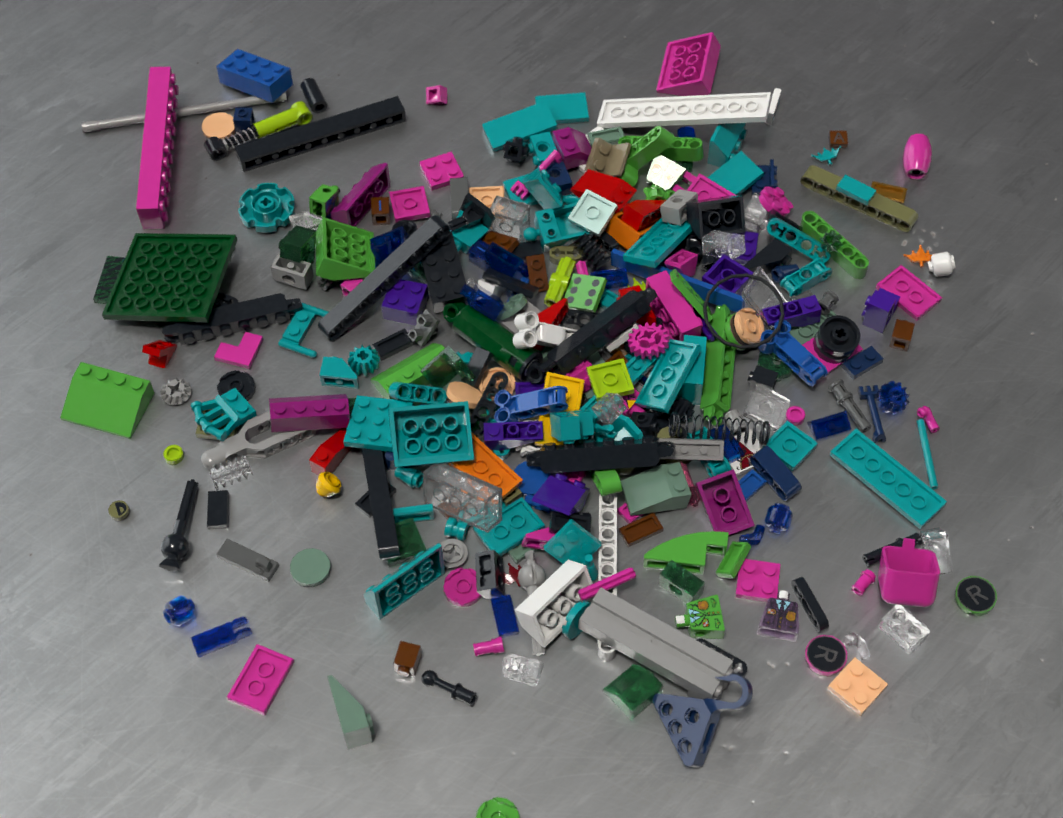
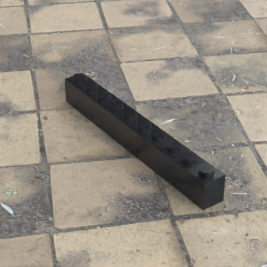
[235,96,406,173]

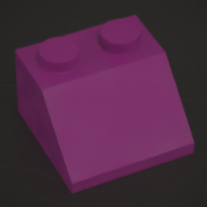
[552,127,592,169]

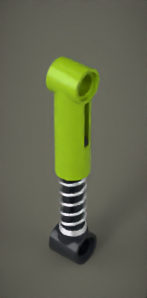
[204,101,313,161]

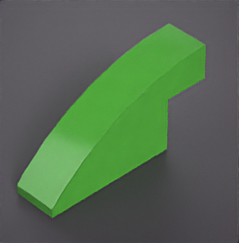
[643,531,729,575]

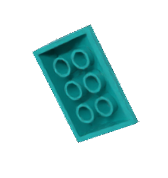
[388,401,474,468]
[364,543,445,620]

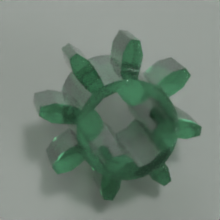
[820,230,843,254]

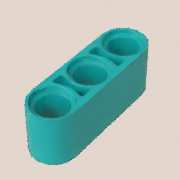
[389,382,447,404]

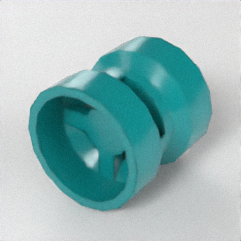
[444,517,469,541]

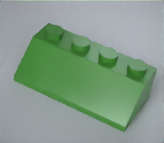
[370,343,454,400]

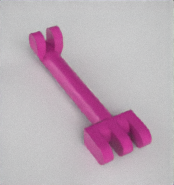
[511,150,563,201]

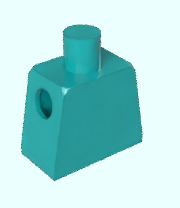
[450,210,489,254]

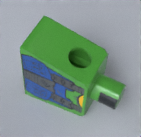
[309,184,341,226]

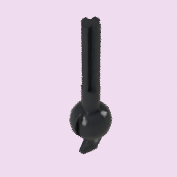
[159,479,199,571]

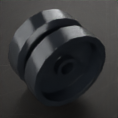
[813,315,861,364]

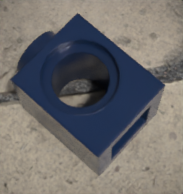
[233,107,255,133]

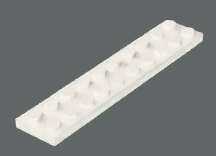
[597,92,772,128]

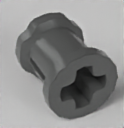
[818,290,839,315]

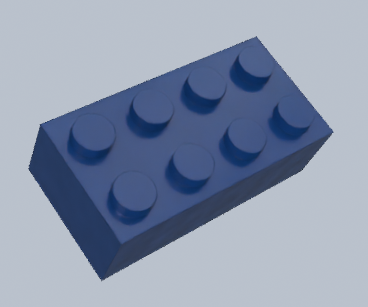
[216,49,293,103]

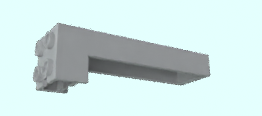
[579,588,734,700]

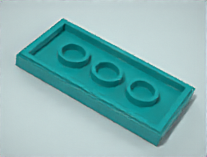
[482,101,558,152]
[635,339,702,413]

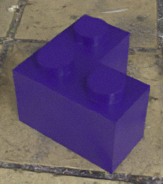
[862,288,900,334]

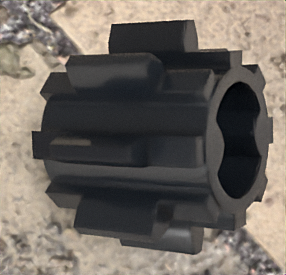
[670,397,695,422]

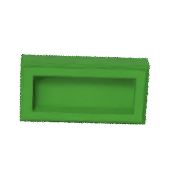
[715,541,751,579]

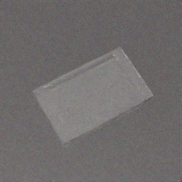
[742,266,788,331]

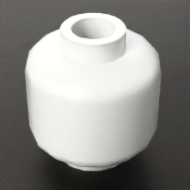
[928,252,956,277]

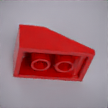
[570,169,637,215]

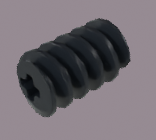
[572,232,611,271]

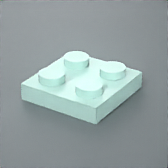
[568,189,618,237]

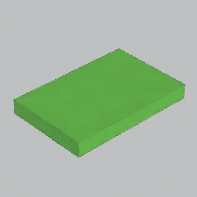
[670,268,713,321]

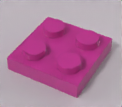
[419,151,464,191]
[389,186,430,223]
[735,559,780,604]

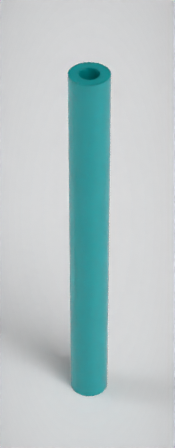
[917,419,938,490]

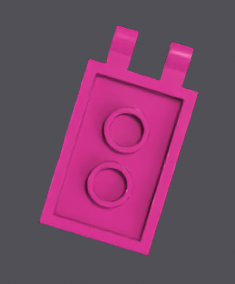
[672,171,744,203]

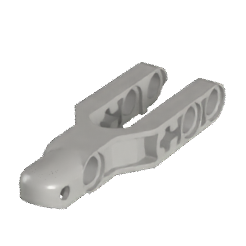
[201,411,316,471]

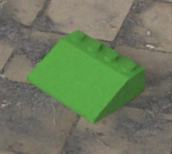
[315,217,376,281]
[60,362,154,439]

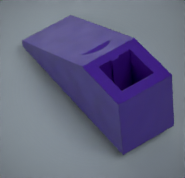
[762,295,822,327]
[484,421,543,450]

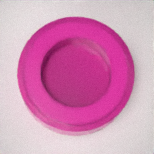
[785,406,805,426]

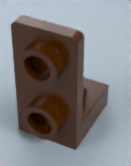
[524,254,549,292]

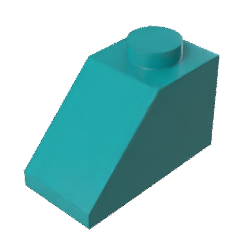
[319,356,359,389]

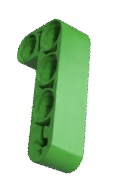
[616,126,674,187]

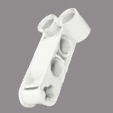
[513,311,577,349]

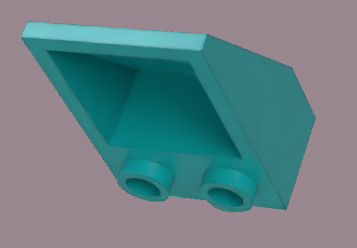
[522,167,563,210]
[523,202,590,253]

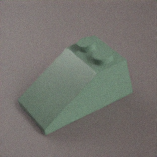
[621,462,691,516]
[327,675,375,750]

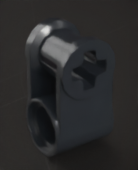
[686,234,705,267]

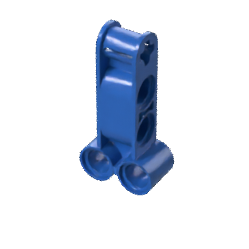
[758,320,828,386]
[494,386,568,423]

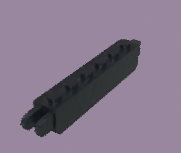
[540,288,658,377]
[162,293,303,345]
[526,435,676,474]

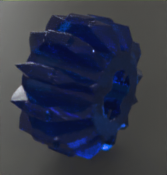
[876,381,910,414]

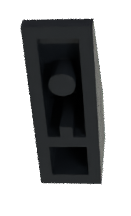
[744,238,793,277]

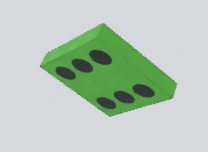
[564,273,607,313]

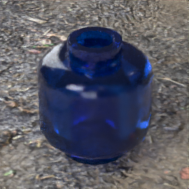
[764,503,793,534]
[163,596,195,626]

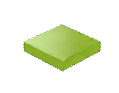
[586,358,634,402]

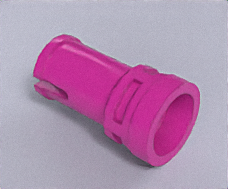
[473,636,504,657]

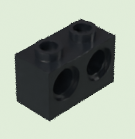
[475,550,505,599]

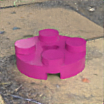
[759,187,793,217]

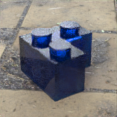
[370,226,409,264]

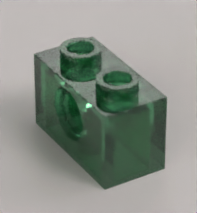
[658,560,705,604]

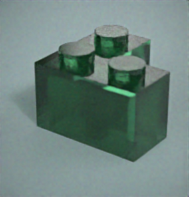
[278,225,316,264]

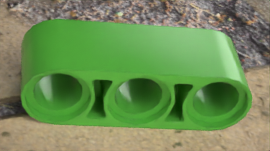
[590,469,622,496]

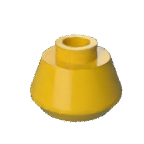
[316,472,341,497]

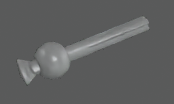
[518,550,546,656]

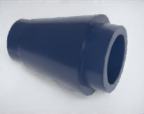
[771,264,799,283]

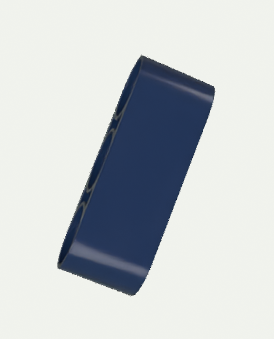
[750,446,802,501]

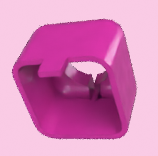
[878,538,940,607]

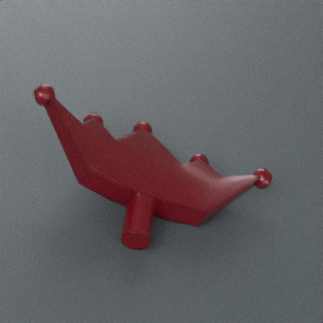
[504,563,521,587]

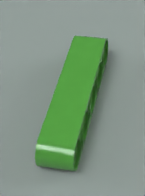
[618,136,704,161]
[800,211,869,279]

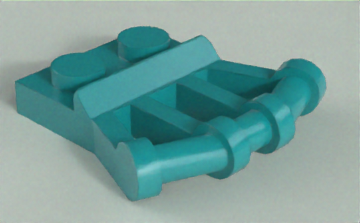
[191,388,257,442]

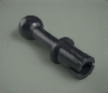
[421,670,477,705]

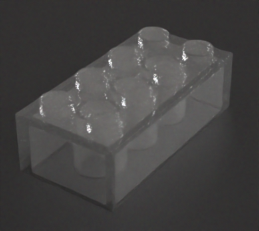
[423,463,502,533]

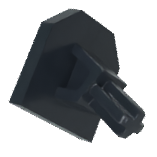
[448,192,495,231]

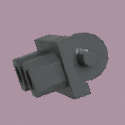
[407,309,440,347]

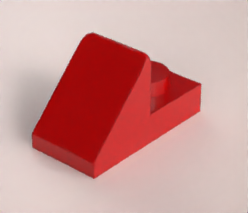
[142,340,177,368]

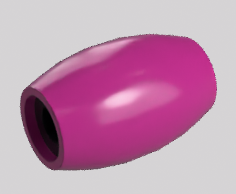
[903,134,932,180]

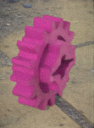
[628,322,670,359]

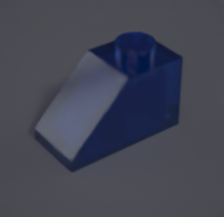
[484,242,524,278]

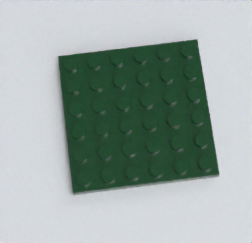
[102,233,238,322]

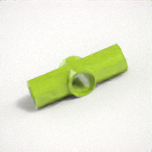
[544,256,576,307]

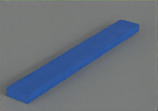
[611,249,746,313]

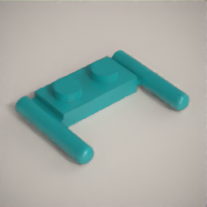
[278,303,329,358]

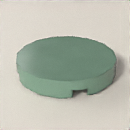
[493,294,527,321]
[290,548,331,587]

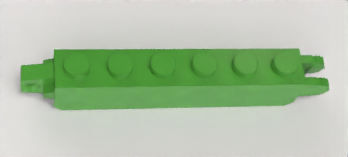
[700,304,735,426]

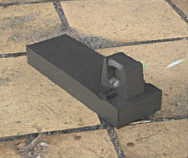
[216,539,279,582]

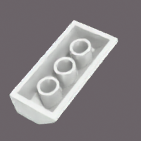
[515,560,595,648]

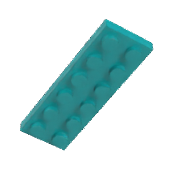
[623,217,693,268]
[830,428,947,529]

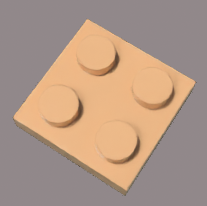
[827,657,888,716]

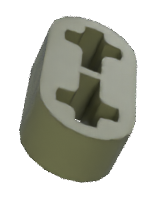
[549,246,583,265]

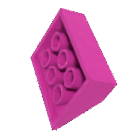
[656,32,721,96]

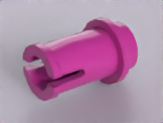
[851,569,876,596]

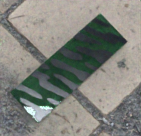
[93,256,125,304]

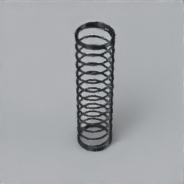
[669,412,770,446]

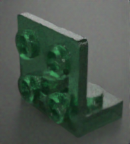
[420,346,476,388]

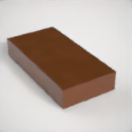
[619,513,663,547]

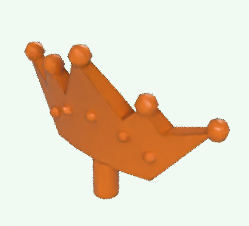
[903,245,933,268]

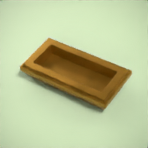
[871,181,907,204]

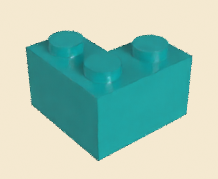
[550,409,594,444]

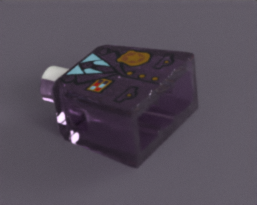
[757,590,799,642]

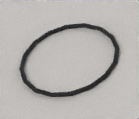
[703,274,784,349]

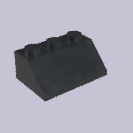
[686,195,745,239]

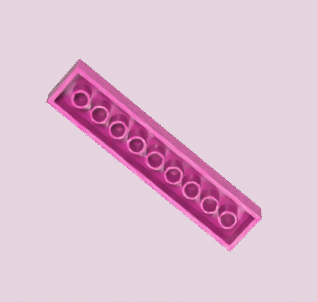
[136,67,179,229]

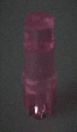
[681,463,700,507]

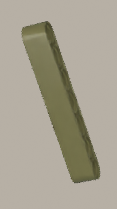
[800,165,919,232]

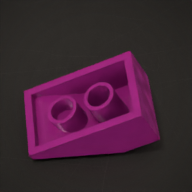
[695,469,755,535]

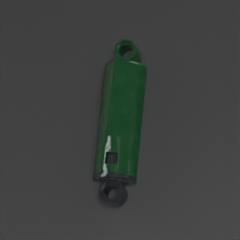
[443,302,551,383]

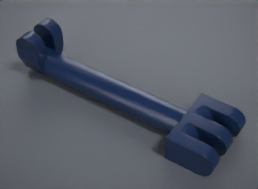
[858,385,886,443]

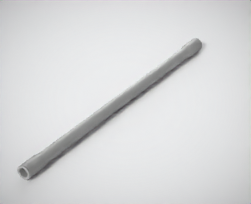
[81,92,287,133]

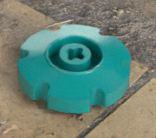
[238,183,296,233]

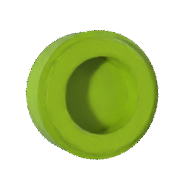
[163,445,184,465]

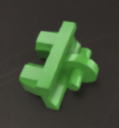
[643,187,675,200]

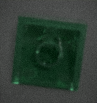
[603,664,663,721]

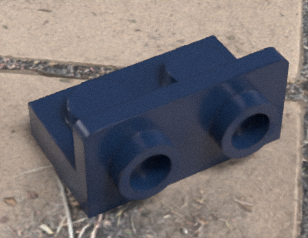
[751,159,778,197]

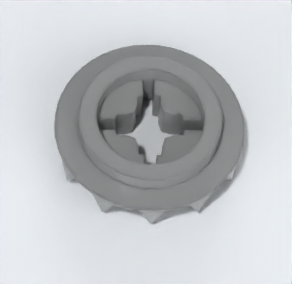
[160,378,191,405]
[440,539,468,569]

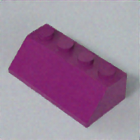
[331,163,391,227]
[269,394,350,432]

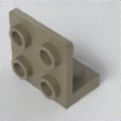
[585,138,631,177]

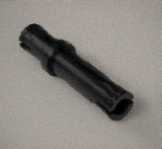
[862,532,922,567]

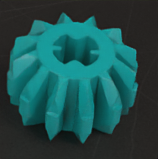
[348,345,380,377]

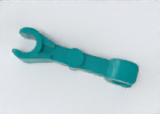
[594,423,617,438]

